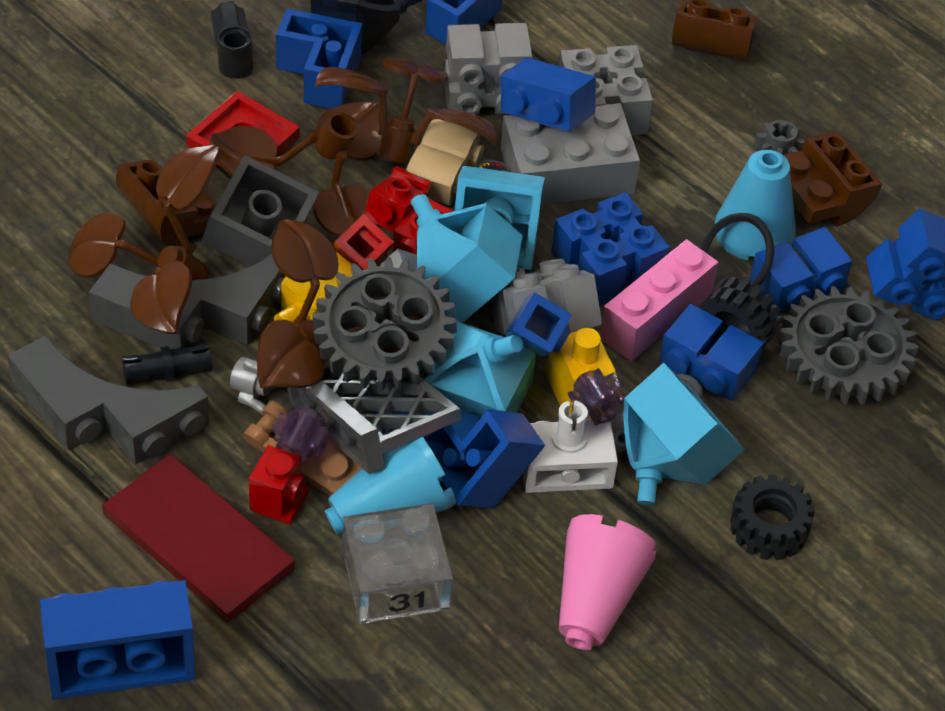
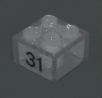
[342,503,453,624]

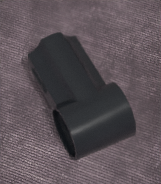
[211,1,253,79]

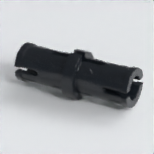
[122,343,213,384]

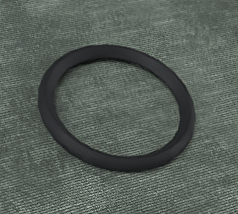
[701,213,774,289]

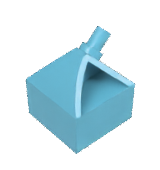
[454,166,545,270]
[411,194,523,323]
[421,321,536,419]
[623,363,745,506]

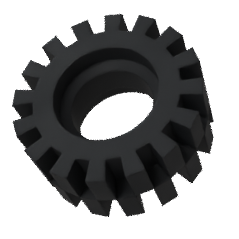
[700,277,782,351]

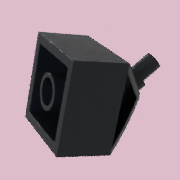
[311,0,422,56]

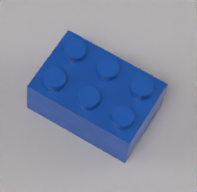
[40,580,196,700]

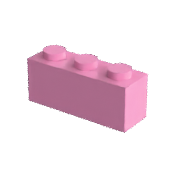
[600,239,719,362]

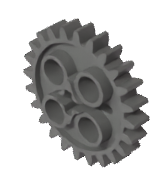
[313,257,457,392]
[778,286,918,405]

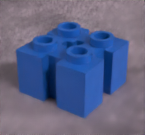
[551,192,670,306]
[866,208,945,321]

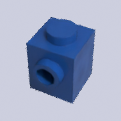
[504,292,572,357]

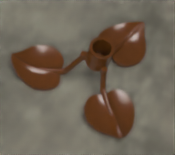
[315,58,497,163]
[210,102,382,238]
[68,145,222,334]
[257,219,420,388]

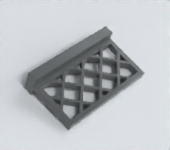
[287,362,462,474]

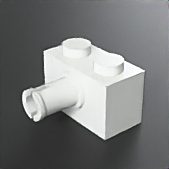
[523,401,618,493]

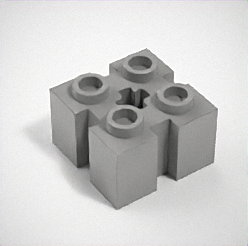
[444,23,532,115]
[558,45,653,135]
[490,259,602,334]

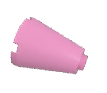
[559,514,656,650]

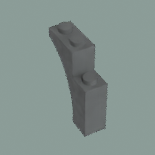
[89,254,286,349]
[8,336,209,465]

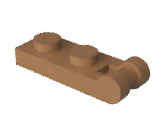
[243,400,362,496]

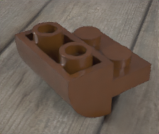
[672,0,759,62]
[783,131,883,227]
[116,159,216,247]

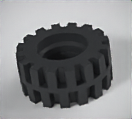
[730,474,815,560]

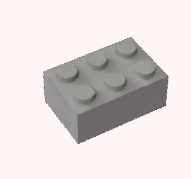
[500,103,640,205]

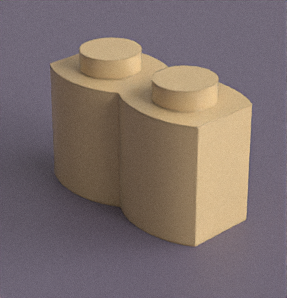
[406,119,484,206]

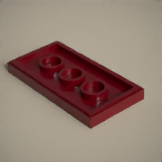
[102,454,295,623]

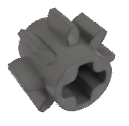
[754,120,805,155]

